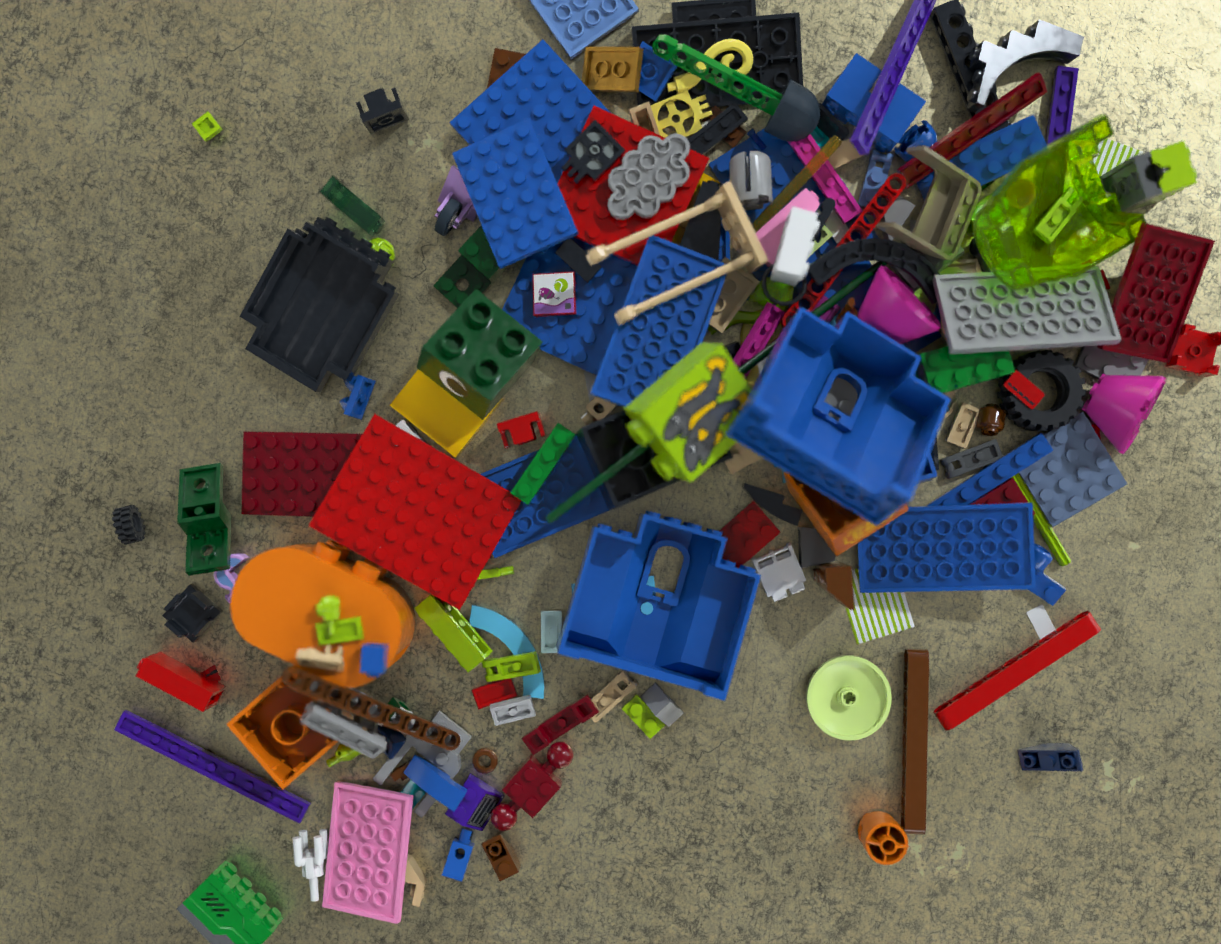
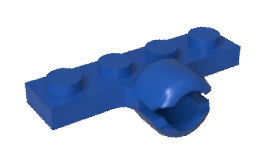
[1029,543,1066,606]

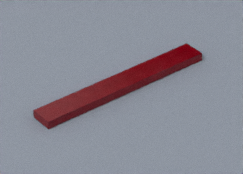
[897,72,1048,189]

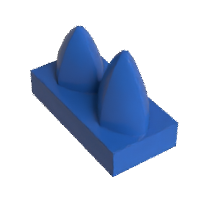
[340,375,376,420]

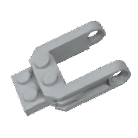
[373,711,472,818]

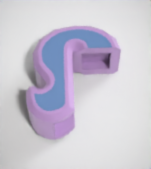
[213,553,250,603]

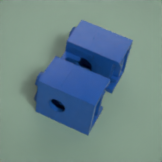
[822,53,926,153]

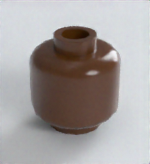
[976,403,1006,436]

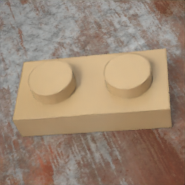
[945,402,980,449]

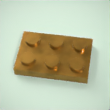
[582,47,644,92]

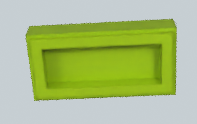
[315,616,364,646]

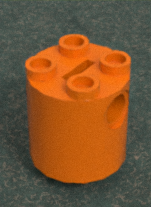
[858,811,908,865]

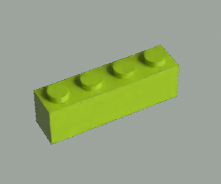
[414,594,493,673]

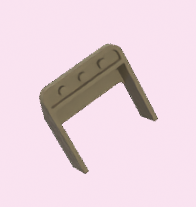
[876,145,982,260]

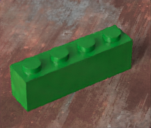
[511,423,576,505]

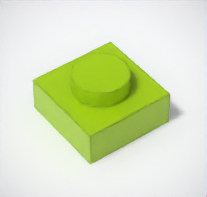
[192,111,223,142]

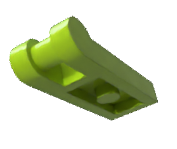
[482,651,541,682]

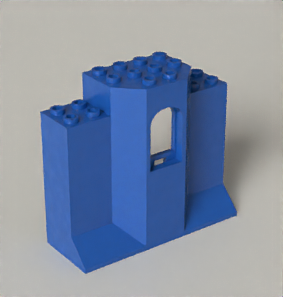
[725,307,951,526]
[556,510,761,701]

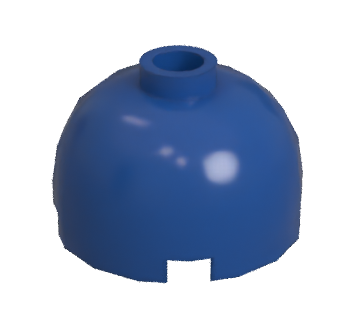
[894,120,938,162]

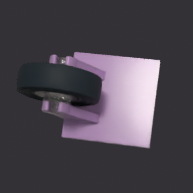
[434,165,477,236]

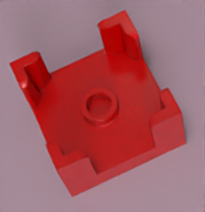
[1166,324,1221,377]

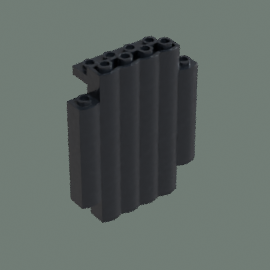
[239,216,400,392]

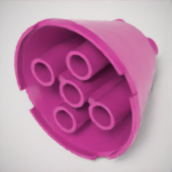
[1082,374,1167,454]

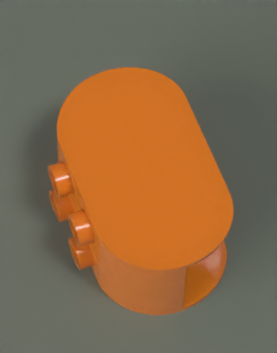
[230,539,415,688]

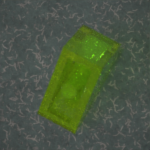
[748,278,794,304]

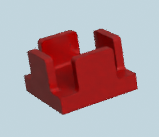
[497,411,546,449]

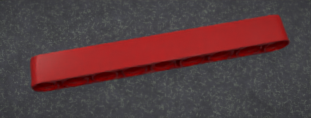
[781,173,906,328]
[933,611,1101,731]

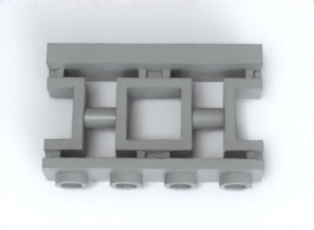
[300,681,389,759]

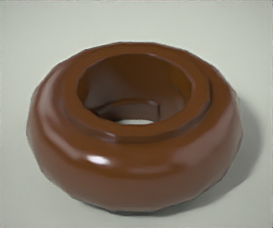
[472,748,498,774]

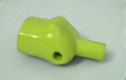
[326,743,362,767]

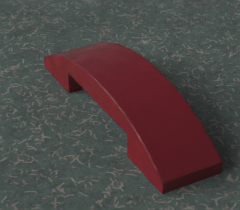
[521,694,600,755]

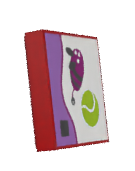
[533,272,576,317]

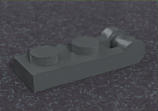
[940,439,1003,479]

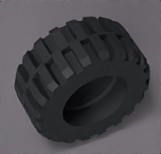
[997,350,1086,431]

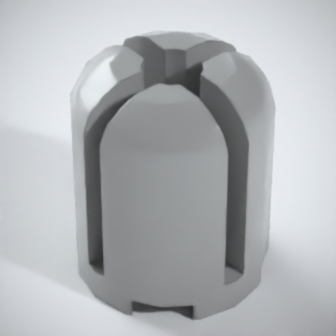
[729,151,773,210]

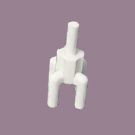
[293,829,329,902]

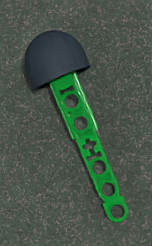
[652,34,820,142]

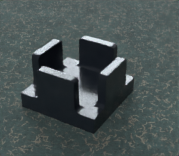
[356,87,409,134]
[162,584,223,643]

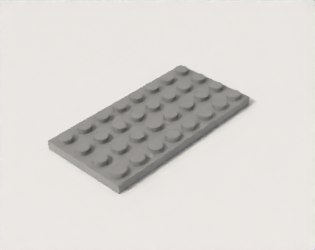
[932,266,1121,354]

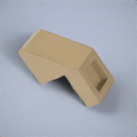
[405,854,427,907]

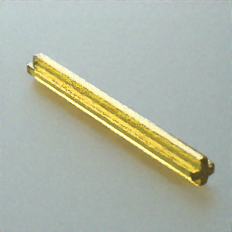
[751,136,842,233]

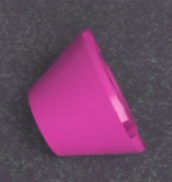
[857,265,942,344]

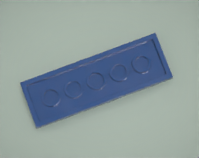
[917,114,1050,201]

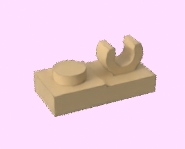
[296,645,345,671]

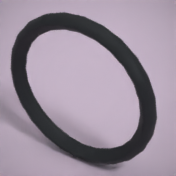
[762,264,807,306]

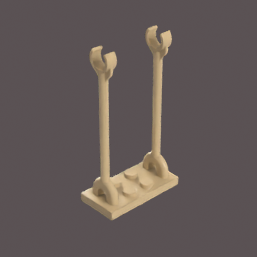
[586,181,768,325]

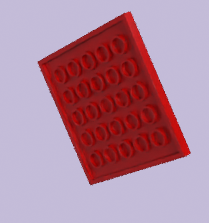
[558,106,710,266]

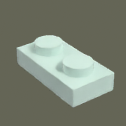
[541,610,562,653]

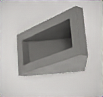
[640,682,684,727]

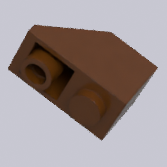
[481,833,521,882]

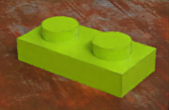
[622,693,665,739]

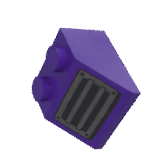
[445,773,505,831]

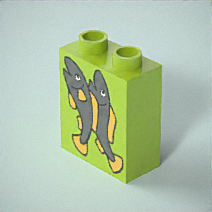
[624,343,752,482]

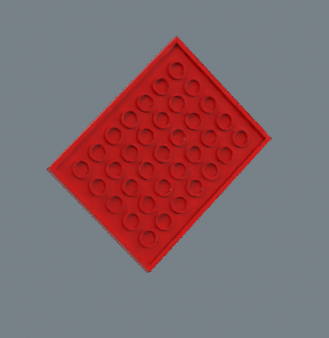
[308,414,521,610]

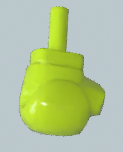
[316,595,340,635]

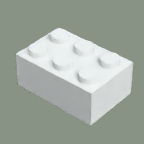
[770,206,820,286]

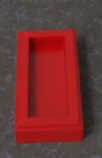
[471,678,518,710]

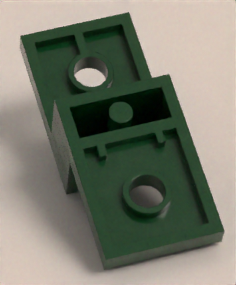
[433,225,506,308]
[177,463,231,576]

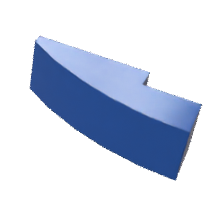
[404,754,468,811]

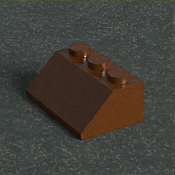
[812,562,855,610]

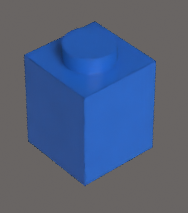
[360,643,389,677]

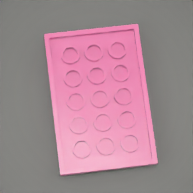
[322,781,414,924]

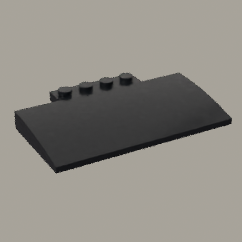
[631,0,803,112]

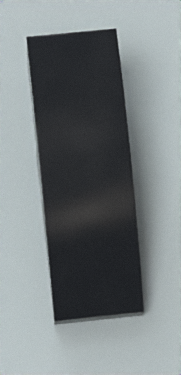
[742,483,802,526]

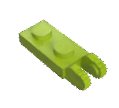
[1032,187,1084,245]

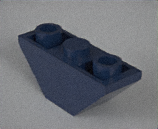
[1018,743,1083,772]

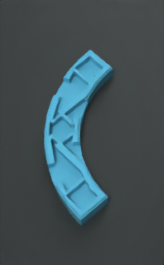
[470,605,545,699]

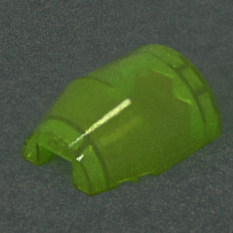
[973,114,1146,290]

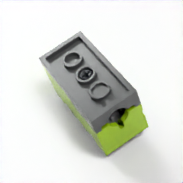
[1100,141,1197,216]

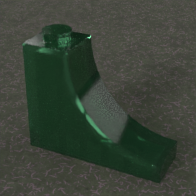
[319,175,385,237]

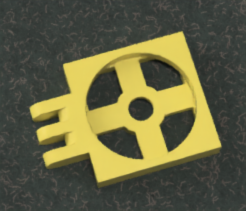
[651,90,713,138]

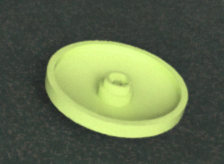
[806,655,892,741]

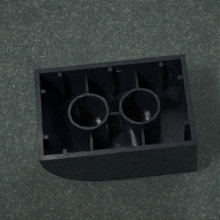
[576,410,733,510]

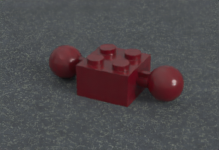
[491,741,574,831]

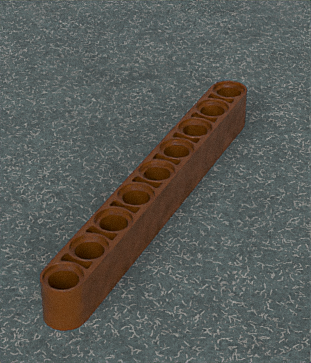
[901,648,929,835]
[281,666,461,751]

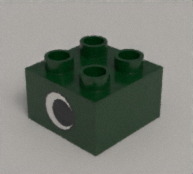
[417,289,543,420]

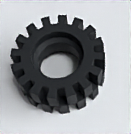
[112,504,146,545]

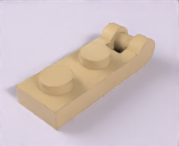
[591,669,639,723]

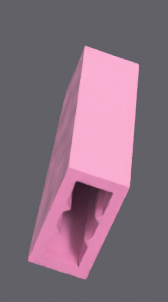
[755,188,820,267]

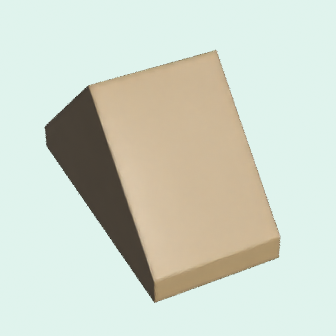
[629,101,660,135]

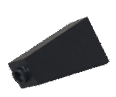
[680,180,721,261]

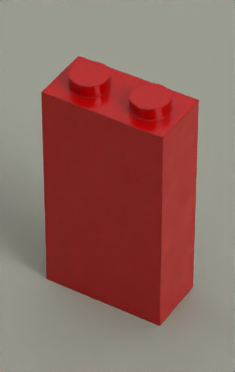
[136,652,226,712]

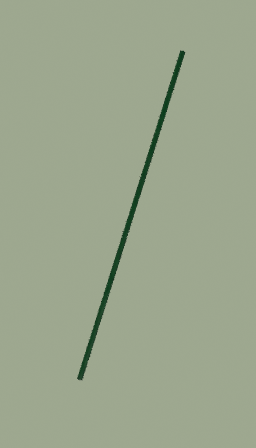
[545,180,995,524]

